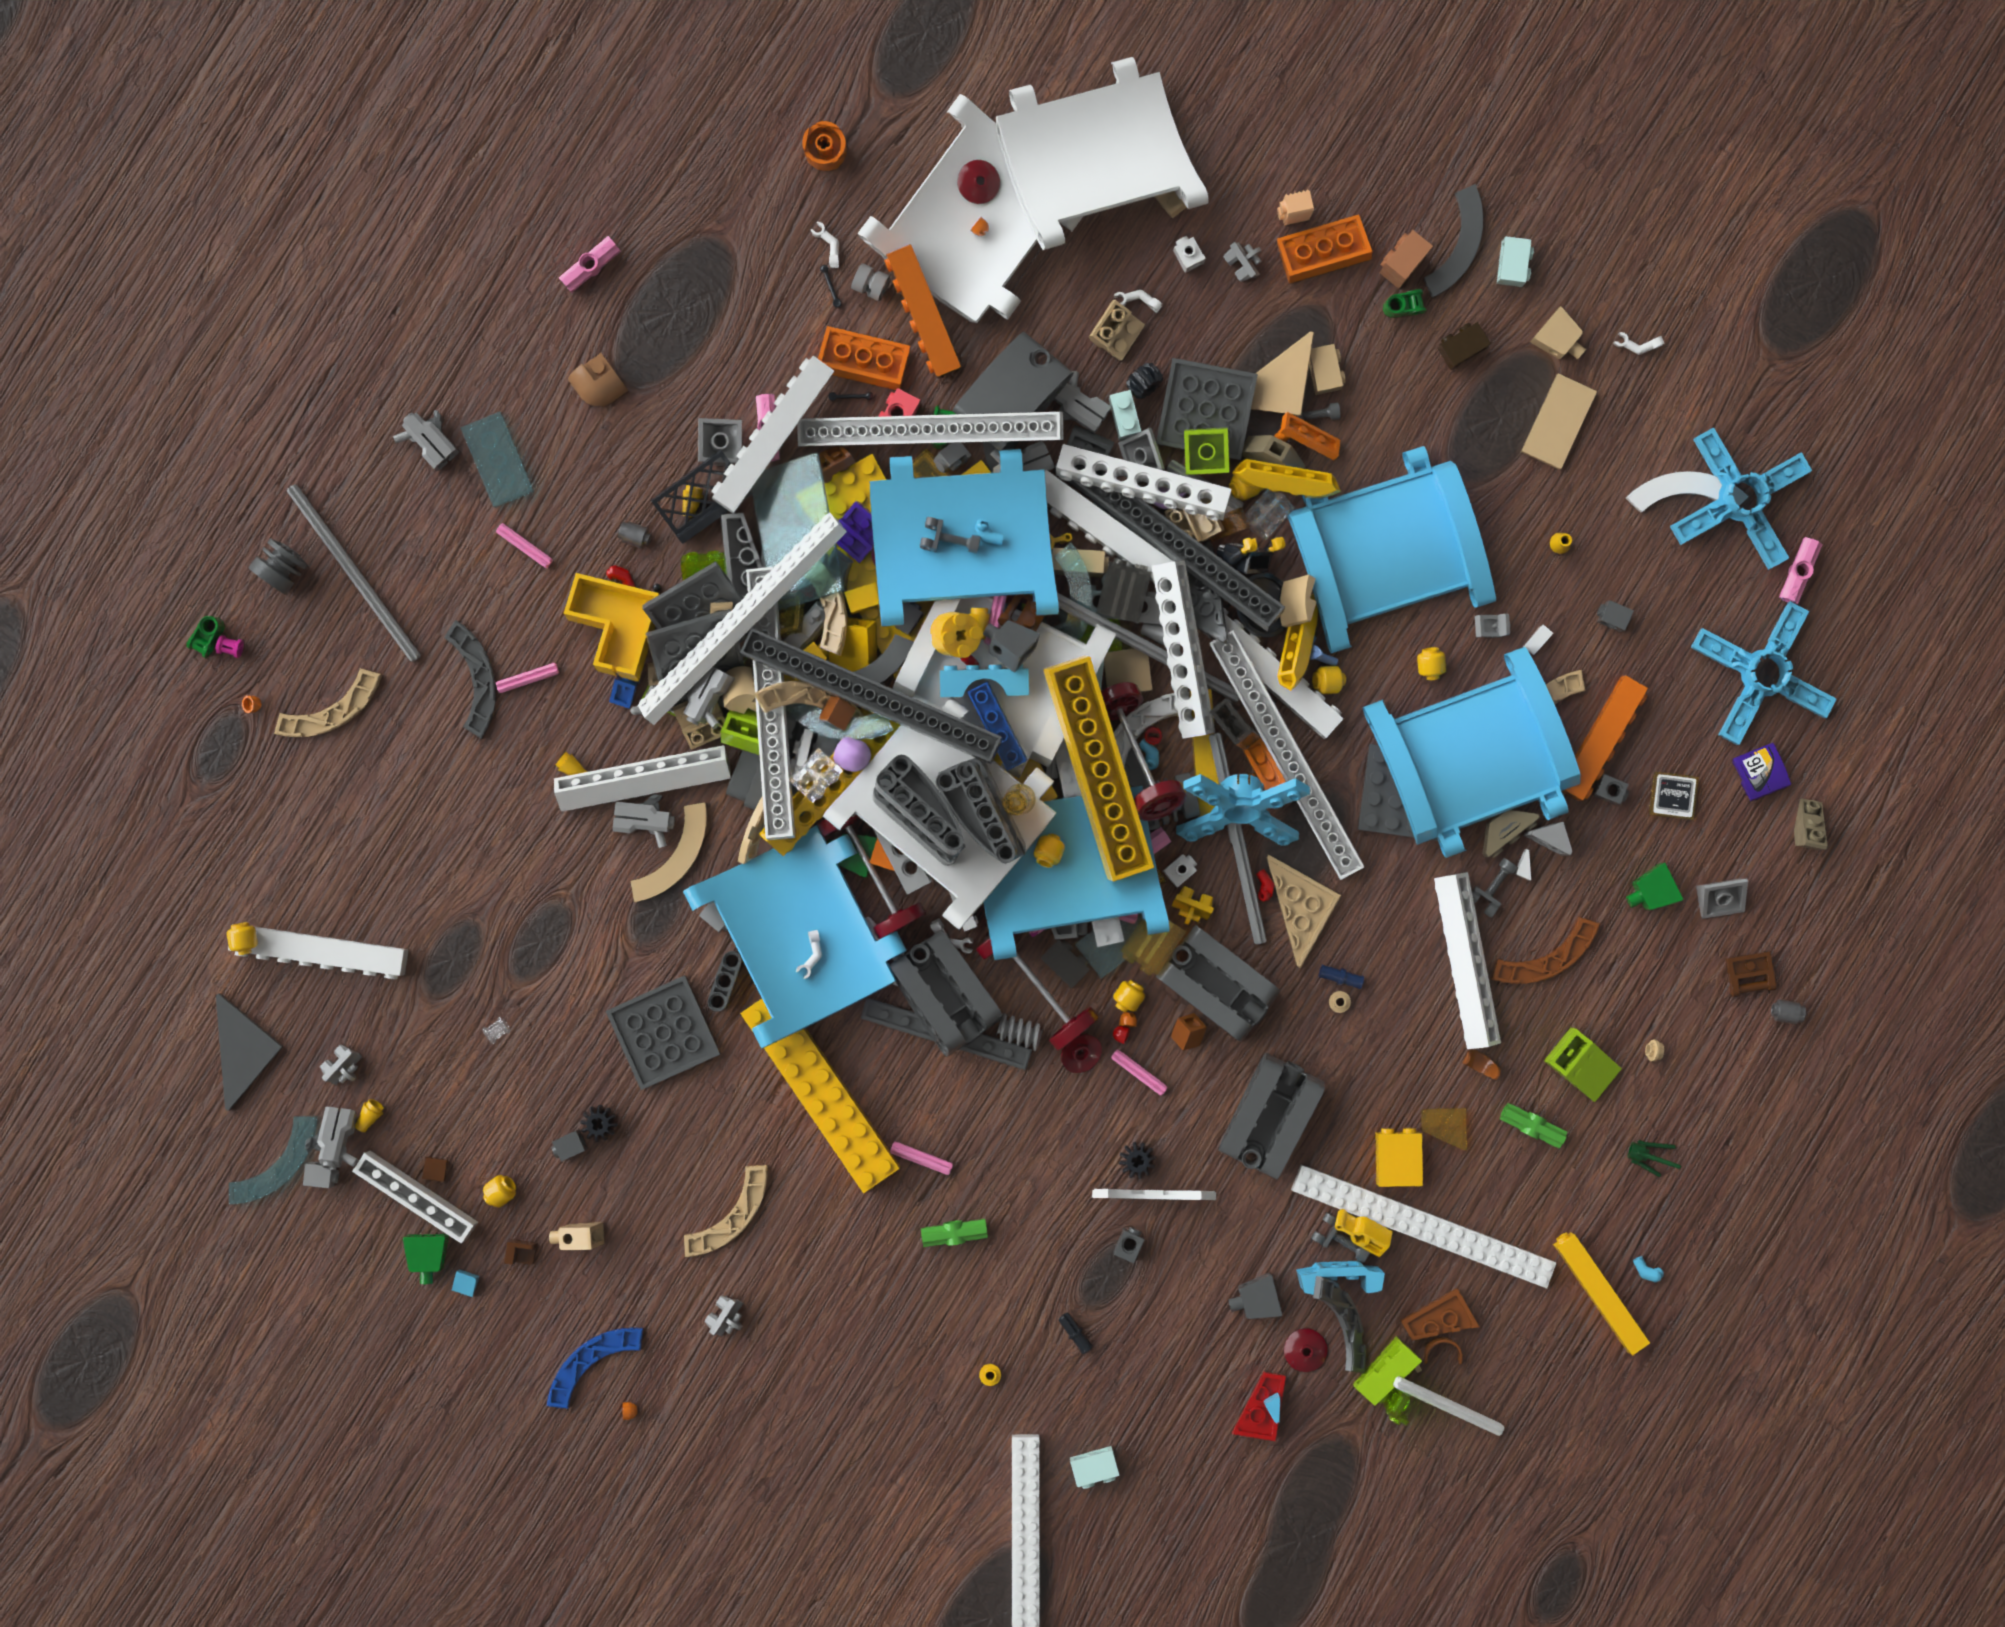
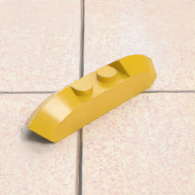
[1232,459,1341,498]
[1277,594,1318,691]

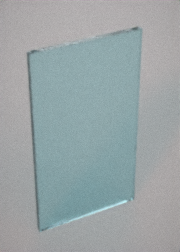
[751,453,845,611]

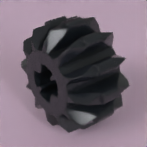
[1126,363,1163,399]
[580,1105,618,1142]
[1119,1142,1156,1179]

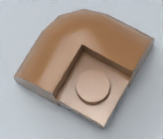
[568,353,629,407]

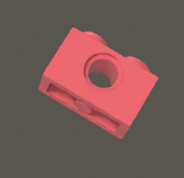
[878,388,921,417]

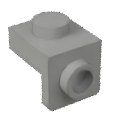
[1475,614,1510,637]

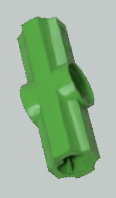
[1500,1103,1567,1149]
[921,1219,988,1247]

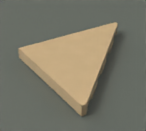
[1251,332,1314,416]
[1266,855,1341,968]

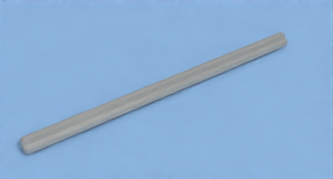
[287,484,421,662]
[1057,593,1240,702]
[1209,733,1267,944]

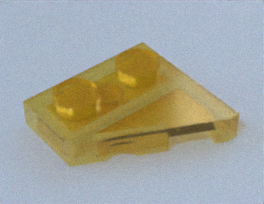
[1421,1108,1467,1150]

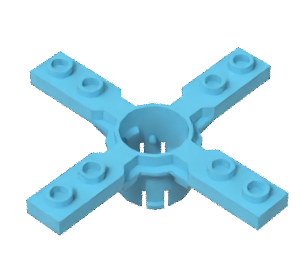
[1670,427,1812,570]
[1691,601,1837,745]
[1176,774,1310,846]

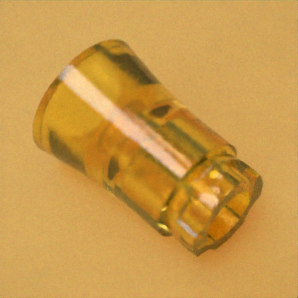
[1002,784,1036,815]

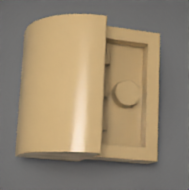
[1089,300,1145,361]
[1164,498,1225,543]
[723,666,756,714]
[672,701,726,750]

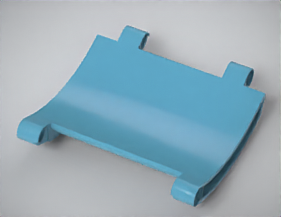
[1286,446,1496,653]
[870,449,1059,626]
[1363,647,1581,858]
[983,786,1170,960]
[683,825,907,1049]

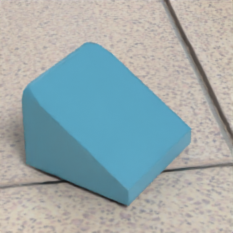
[452,1269,480,1297]
[1264,1393,1280,1424]

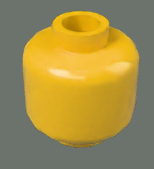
[1229,475,1261,501]
[1417,647,1446,680]
[1312,666,1346,694]
[1033,833,1065,868]
[227,922,258,955]
[1113,979,1145,1013]
[483,1175,516,1208]

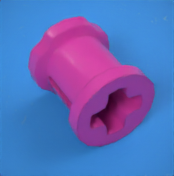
[216,635,244,659]

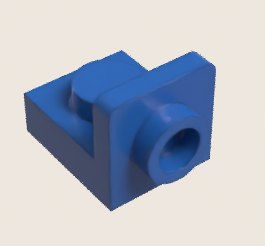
[609,674,640,709]

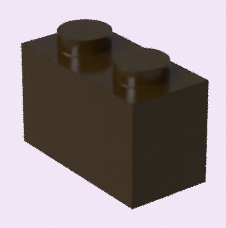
[1437,322,1491,370]

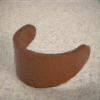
[1462,1049,1501,1080]
[1423,1337,1462,1364]

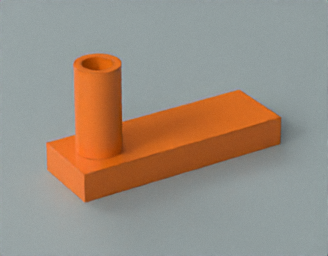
[1274,412,1341,460]
[1242,738,1286,790]

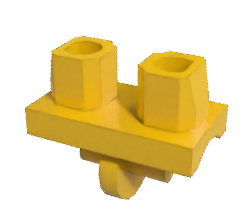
[1172,886,1214,925]

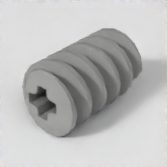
[996,1013,1043,1051]

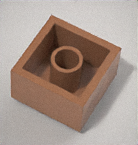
[1380,230,1433,289]

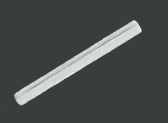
[1393,1376,1505,1436]

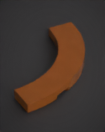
[1491,917,1600,984]

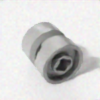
[851,263,890,302]

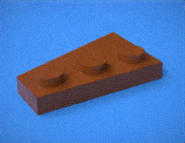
[1400,1288,1479,1340]

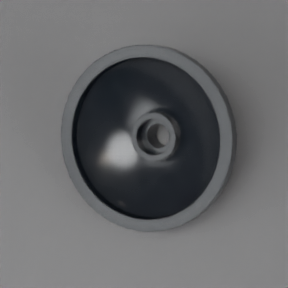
[1236,573,1287,638]

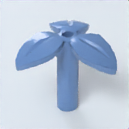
[1305,636,1338,672]

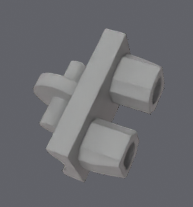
[1223,242,1262,282]
[320,1045,362,1085]
[704,1295,743,1336]

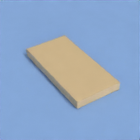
[1521,373,1597,470]

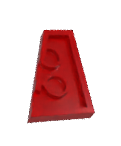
[1232,1371,1286,1441]

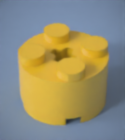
[930,612,983,658]

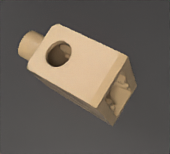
[1530,306,1586,359]
[549,1222,604,1250]

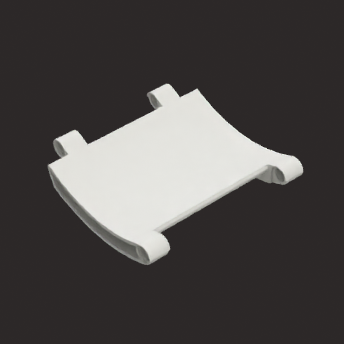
[996,57,1209,250]
[857,94,1083,323]
[893,597,1116,778]
[823,697,1056,930]

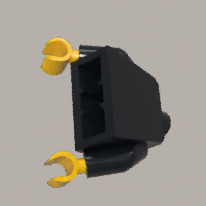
[1217,537,1285,574]

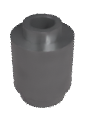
[618,522,652,549]
[1771,999,1806,1024]

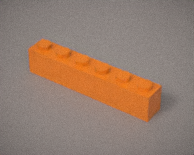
[884,244,961,377]
[1562,675,1648,801]

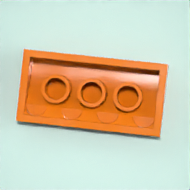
[1277,214,1372,284]
[818,326,911,390]

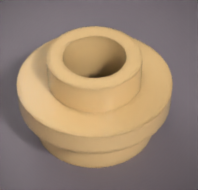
[1329,991,1351,1013]
[1645,1040,1664,1061]

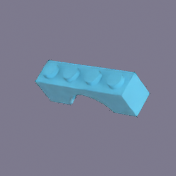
[940,664,1029,697]

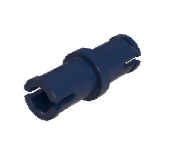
[1318,964,1364,989]

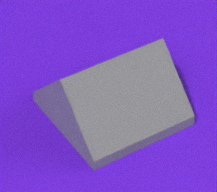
[698,418,742,466]
[1118,428,1165,471]
[1523,822,1573,856]
[1696,879,1748,919]

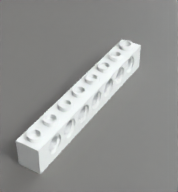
[1056,444,1231,521]
[1152,560,1215,738]

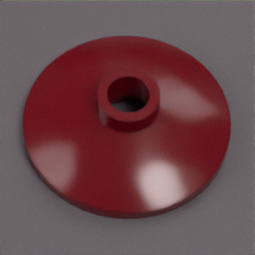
[957,160,1000,204]
[1061,1034,1102,1073]
[1284,1328,1327,1372]

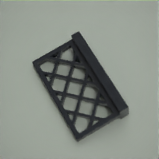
[651,450,753,544]

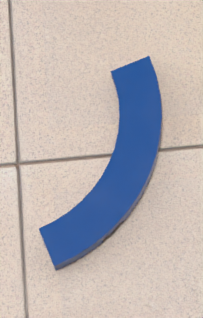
[546,1327,644,1409]

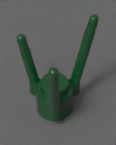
[1627,1140,1681,1177]

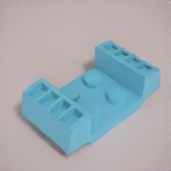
[1296,1261,1385,1295]

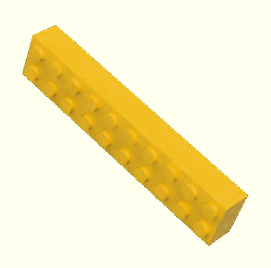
[1043,656,1154,882]
[740,999,900,1194]

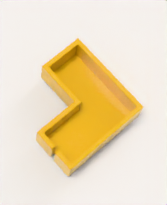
[564,573,660,682]

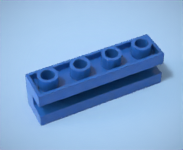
[967,681,1028,771]

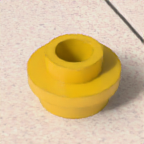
[979,1364,1001,1386]

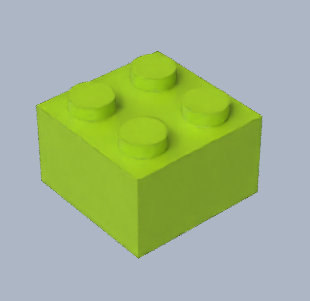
[1184,427,1230,475]

